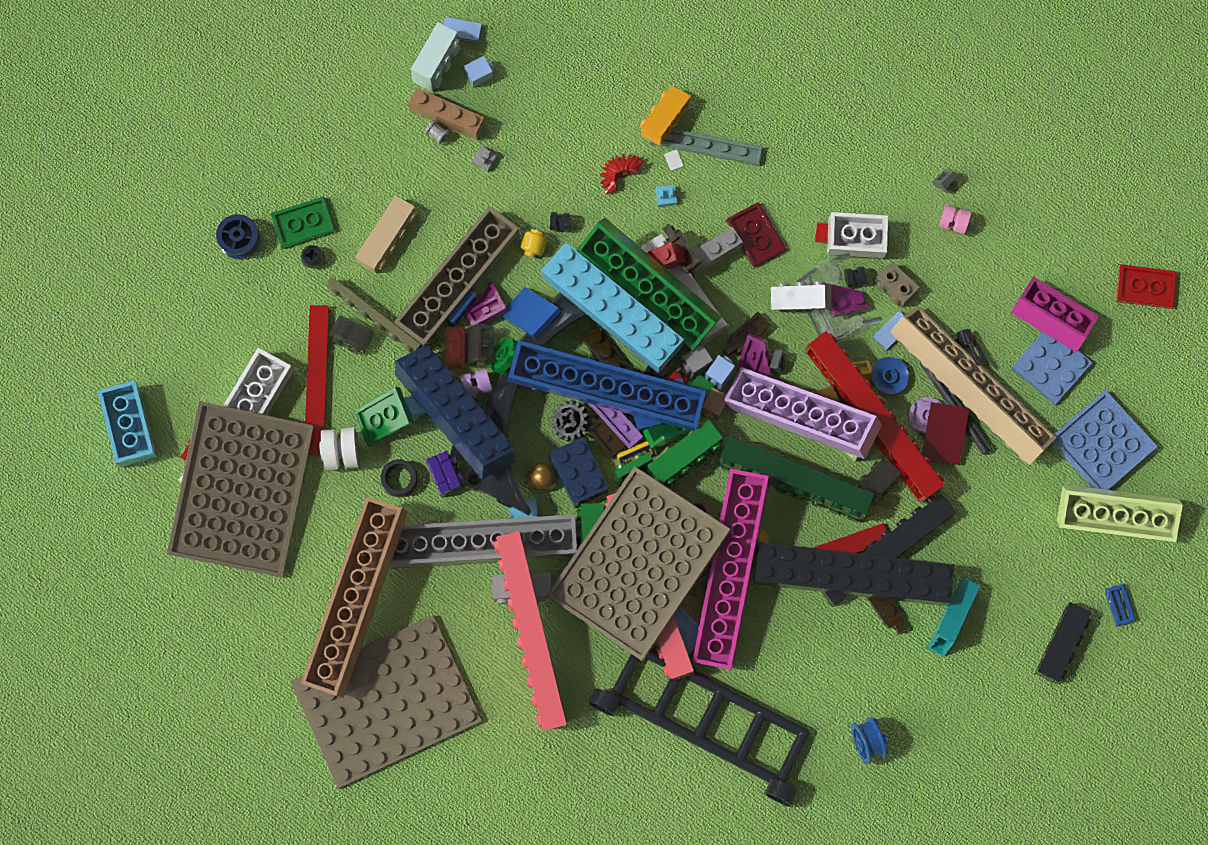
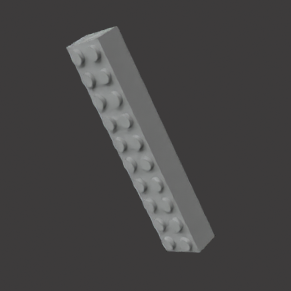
[389,515,577,569]

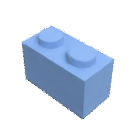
[705,355,735,391]

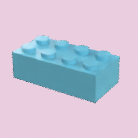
[98,380,157,468]

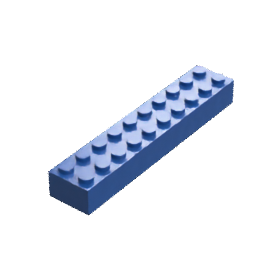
[507,340,706,431]

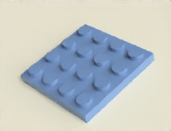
[1051,390,1158,490]

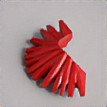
[600,154,645,194]

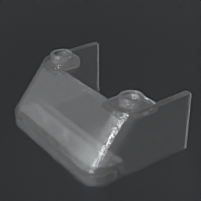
[797,253,882,344]

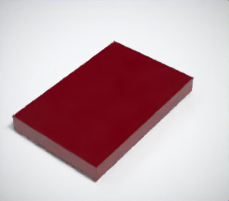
[726,202,786,268]
[921,402,969,465]

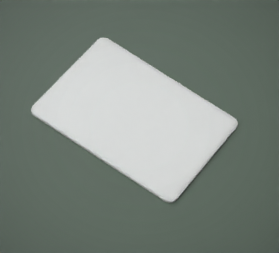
[664,150,683,170]

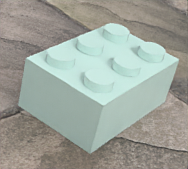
[411,22,460,92]

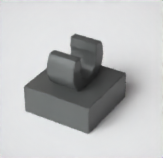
[932,169,958,193]
[769,349,787,375]

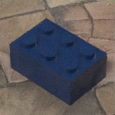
[549,437,609,508]

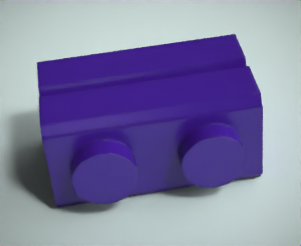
[426,451,464,497]

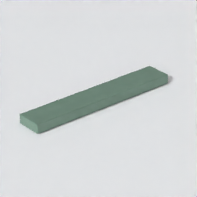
[649,129,763,166]

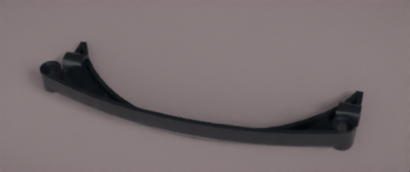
[465,292,588,516]

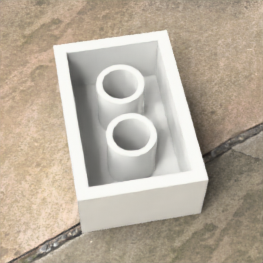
[827,212,888,258]

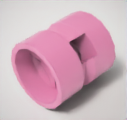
[939,204,971,235]

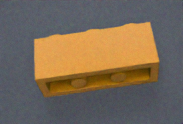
[640,86,691,146]

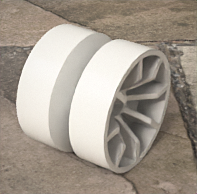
[320,427,359,471]

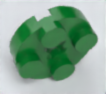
[488,337,518,375]

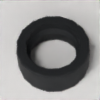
[380,459,418,498]

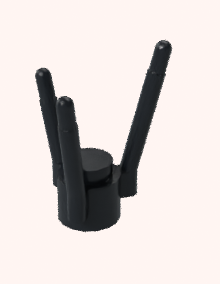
[955,329,989,366]

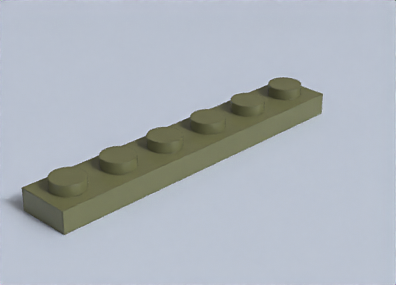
[327,276,421,353]

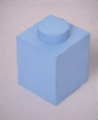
[464,56,494,88]

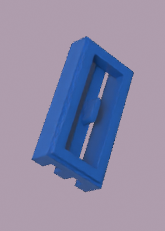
[447,290,477,327]
[1104,584,1136,627]

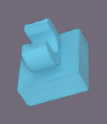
[656,185,677,207]

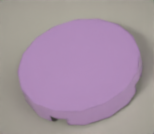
[908,397,942,435]

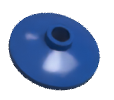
[871,357,909,395]

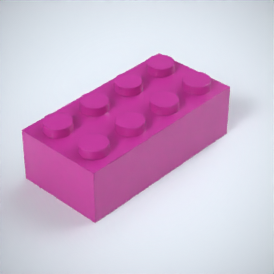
[1011,276,1099,352]

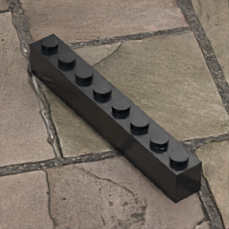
[821,494,956,606]

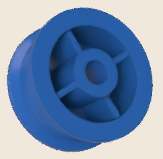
[851,717,888,765]

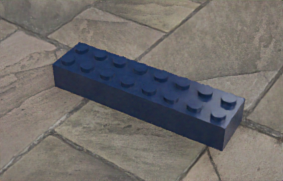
[395,345,516,480]

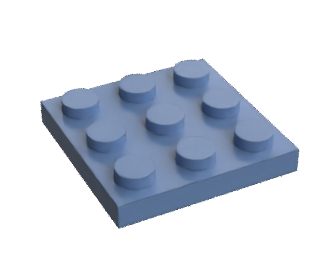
[1011,332,1092,406]

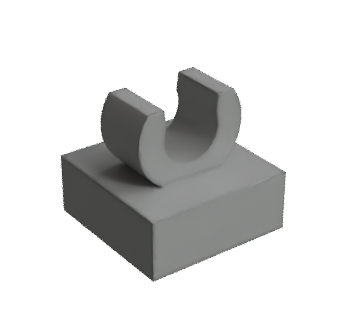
[472,146,498,172]

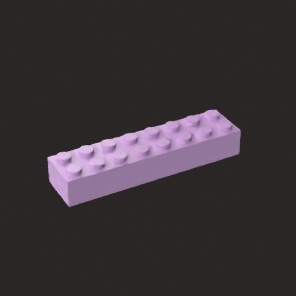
[724,367,882,459]

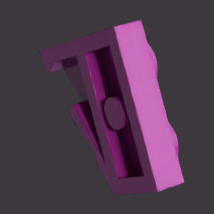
[465,281,508,329]
[825,283,869,318]
[736,333,772,378]

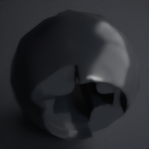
[301,245,325,269]

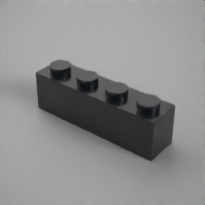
[1034,602,1092,684]

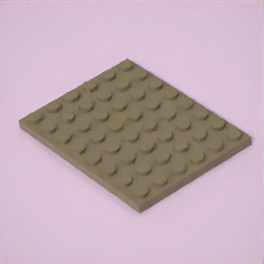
[166,401,313,577]
[547,466,731,661]
[290,615,482,789]

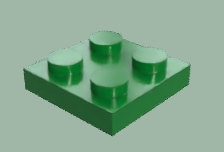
[615,452,653,486]

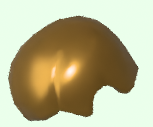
[527,462,558,491]

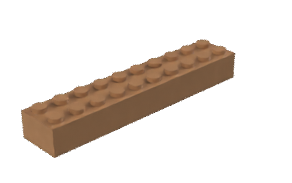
[301,497,408,698]

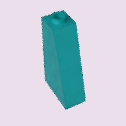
[926,577,980,657]

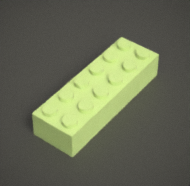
[1057,484,1183,542]

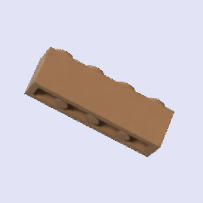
[408,87,485,140]

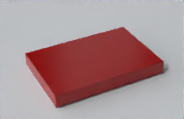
[1116,264,1177,309]

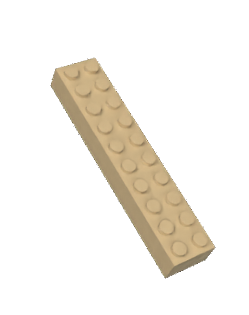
[890,306,1057,465]

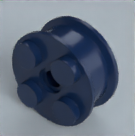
[216,214,260,259]

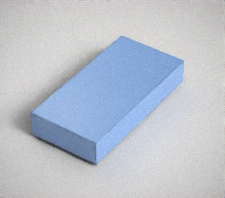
[444,17,482,43]
[872,311,904,350]

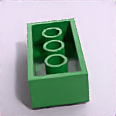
[646,420,723,489]

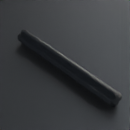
[919,361,992,455]

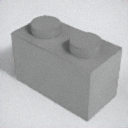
[680,345,713,379]

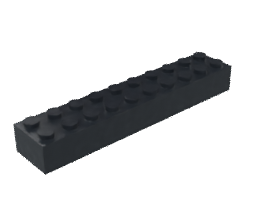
[754,542,955,607]

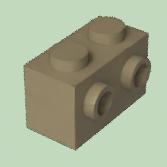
[875,262,920,308]

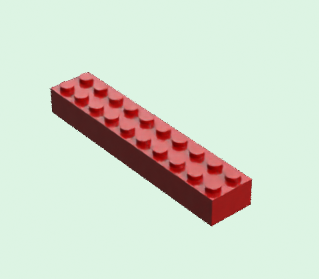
[805,330,944,503]

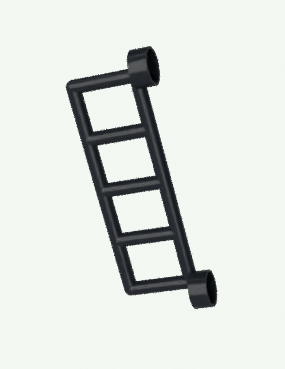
[588,649,810,808]

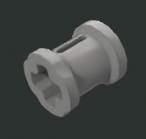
[425,120,450,144]

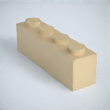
[355,195,416,274]

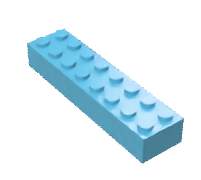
[541,243,684,373]

